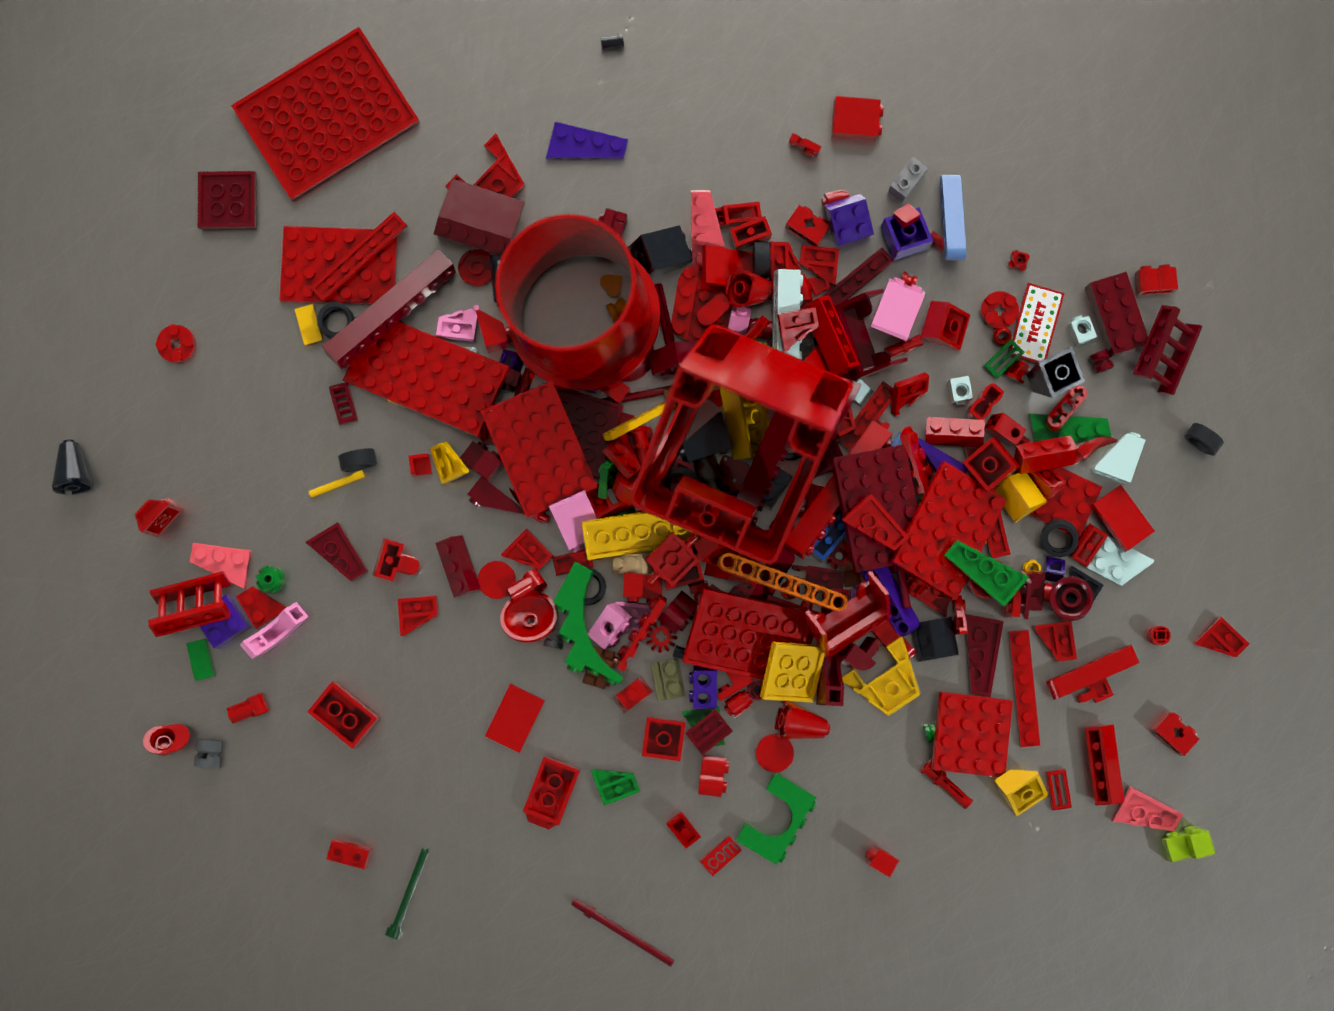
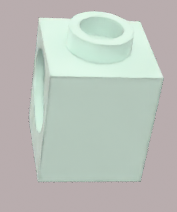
[1067,315,1097,347]
[947,376,973,406]

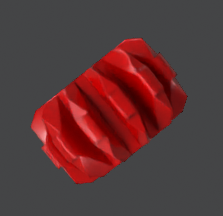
[646,621,678,653]

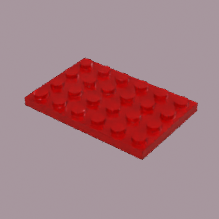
[279,226,398,305]
[480,380,598,518]
[890,461,1006,600]
[682,587,813,680]

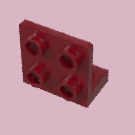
[1020,571,1045,619]

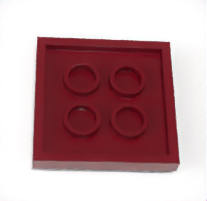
[198,171,256,229]

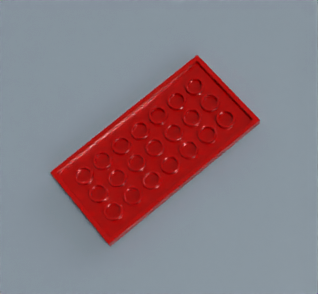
[343,321,510,437]

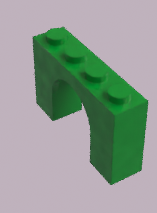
[735,773,817,865]

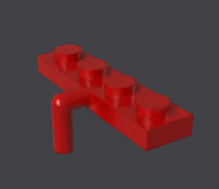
[838,381,893,451]

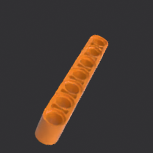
[718,553,848,611]

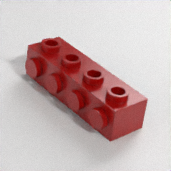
[802,295,860,375]
[1085,724,1125,806]

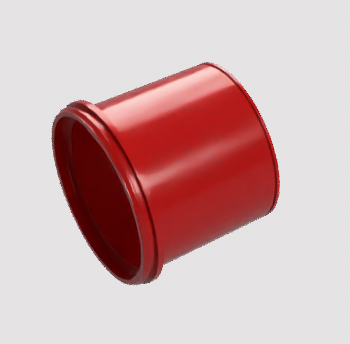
[495,214,661,391]

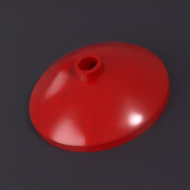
[500,592,558,643]

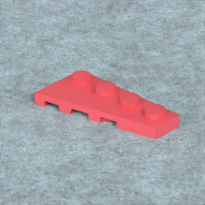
[691,190,725,267]

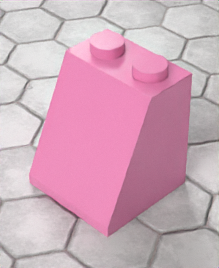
[871,277,925,341]
[549,490,597,553]

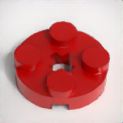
[980,291,1019,329]
[155,324,196,363]

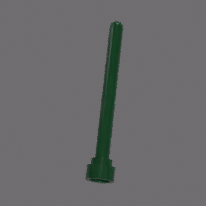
[385,847,429,940]

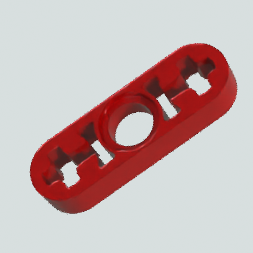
[1046,385,1087,431]

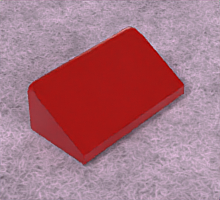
[1027,469,1066,498]
[1069,523,1109,567]

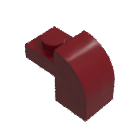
[835,636,882,671]

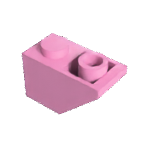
[728,305,753,335]

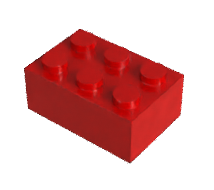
[307,681,380,749]

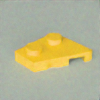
[430,442,469,484]

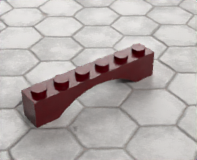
[816,588,849,706]

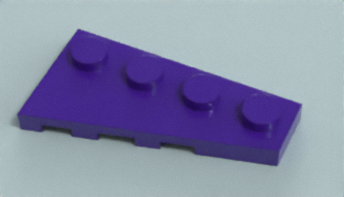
[546,122,628,159]

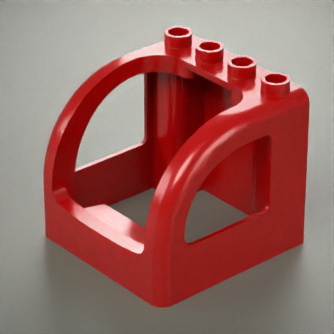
[630,325,854,564]

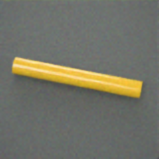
[309,470,365,498]

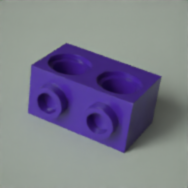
[689,666,717,709]

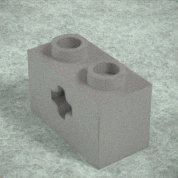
[888,156,928,203]

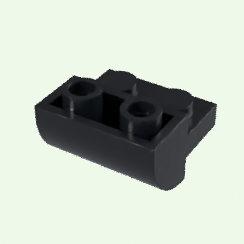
[913,617,959,662]

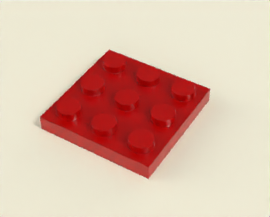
[1028,467,1102,539]

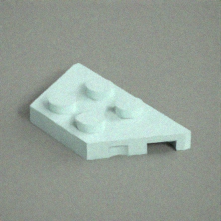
[1086,536,1154,586]

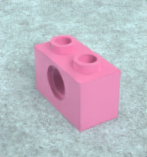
[588,603,633,649]

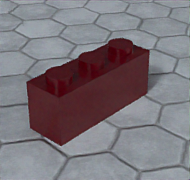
[435,535,481,598]

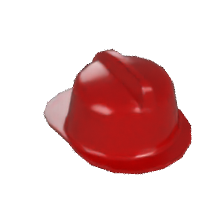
[143,724,190,756]

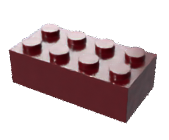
[1085,272,1148,358]

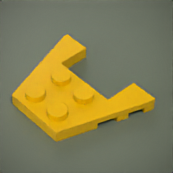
[842,636,921,716]

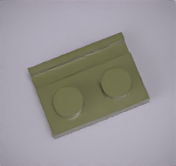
[651,658,685,701]

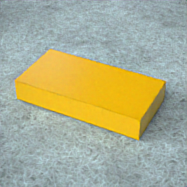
[294,304,324,346]

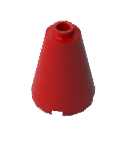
[725,269,773,308]
[774,701,830,740]

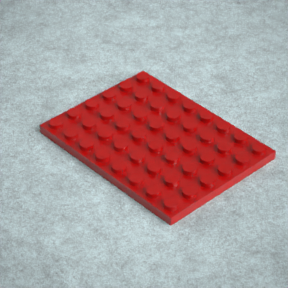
[231,27,420,200]

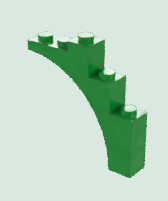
[553,562,624,686]

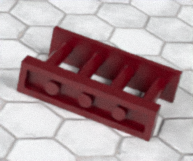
[1133,305,1203,395]

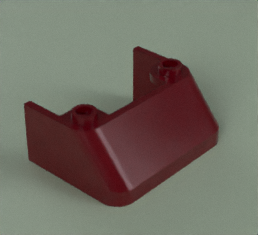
[834,289,908,380]
[709,525,795,601]

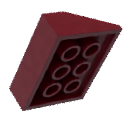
[433,179,525,256]

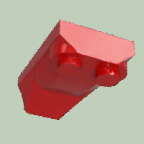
[135,498,183,537]
[523,756,580,830]

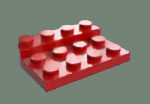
[671,266,732,342]

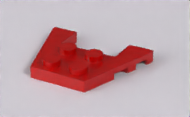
[445,133,525,198]

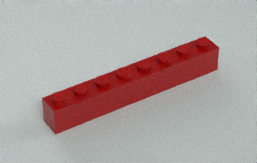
[784,421,893,559]

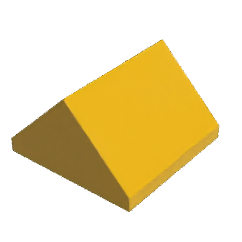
[995,473,1047,523]

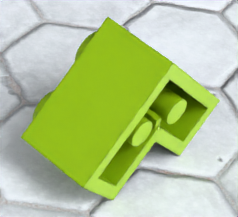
[1161,826,1216,862]

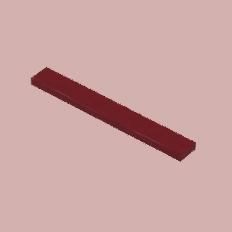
[766,247,894,347]

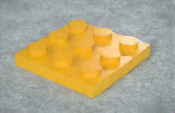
[760,641,825,703]

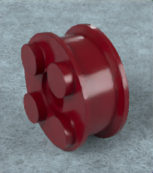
[1049,577,1093,621]

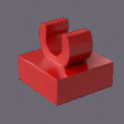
[1003,360,1030,383]
[688,580,709,602]

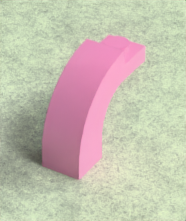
[240,602,308,660]

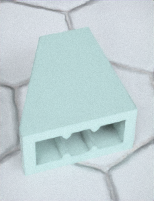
[1090,432,1146,485]

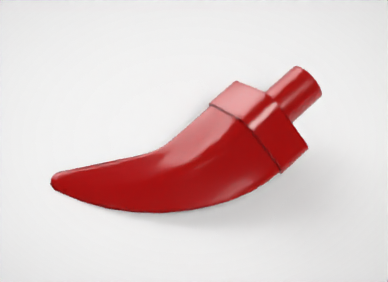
[1075,437,1118,464]
[509,488,551,523]

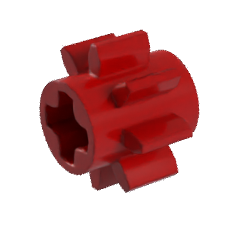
[906,574,928,597]

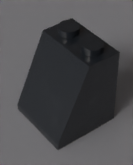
[628,225,693,279]
[1027,346,1085,398]
[680,412,733,465]

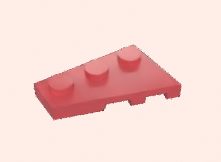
[190,543,251,589]
[1112,786,1183,832]

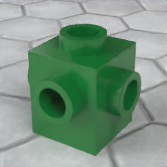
[255,565,286,594]

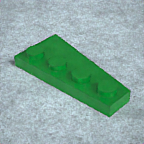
[1028,413,1112,444]
[943,540,1029,607]

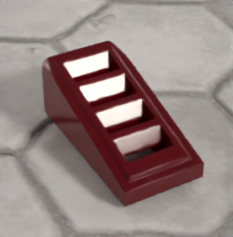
[329,382,358,425]

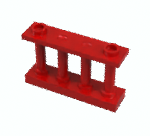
[148,571,231,637]

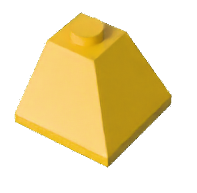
[994,770,1049,817]

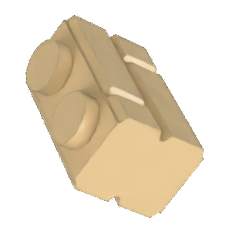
[612,554,654,575]

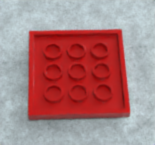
[931,692,1013,777]

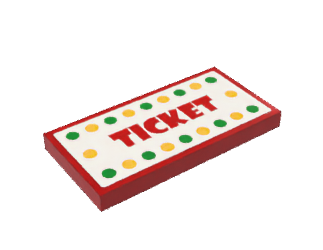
[1008,283,1065,364]

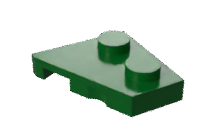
[591,769,640,806]

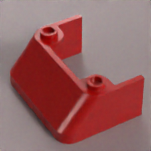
[805,571,891,657]

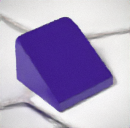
[499,349,524,372]
[1043,556,1065,582]

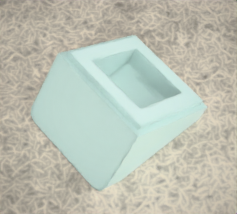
[854,379,874,407]

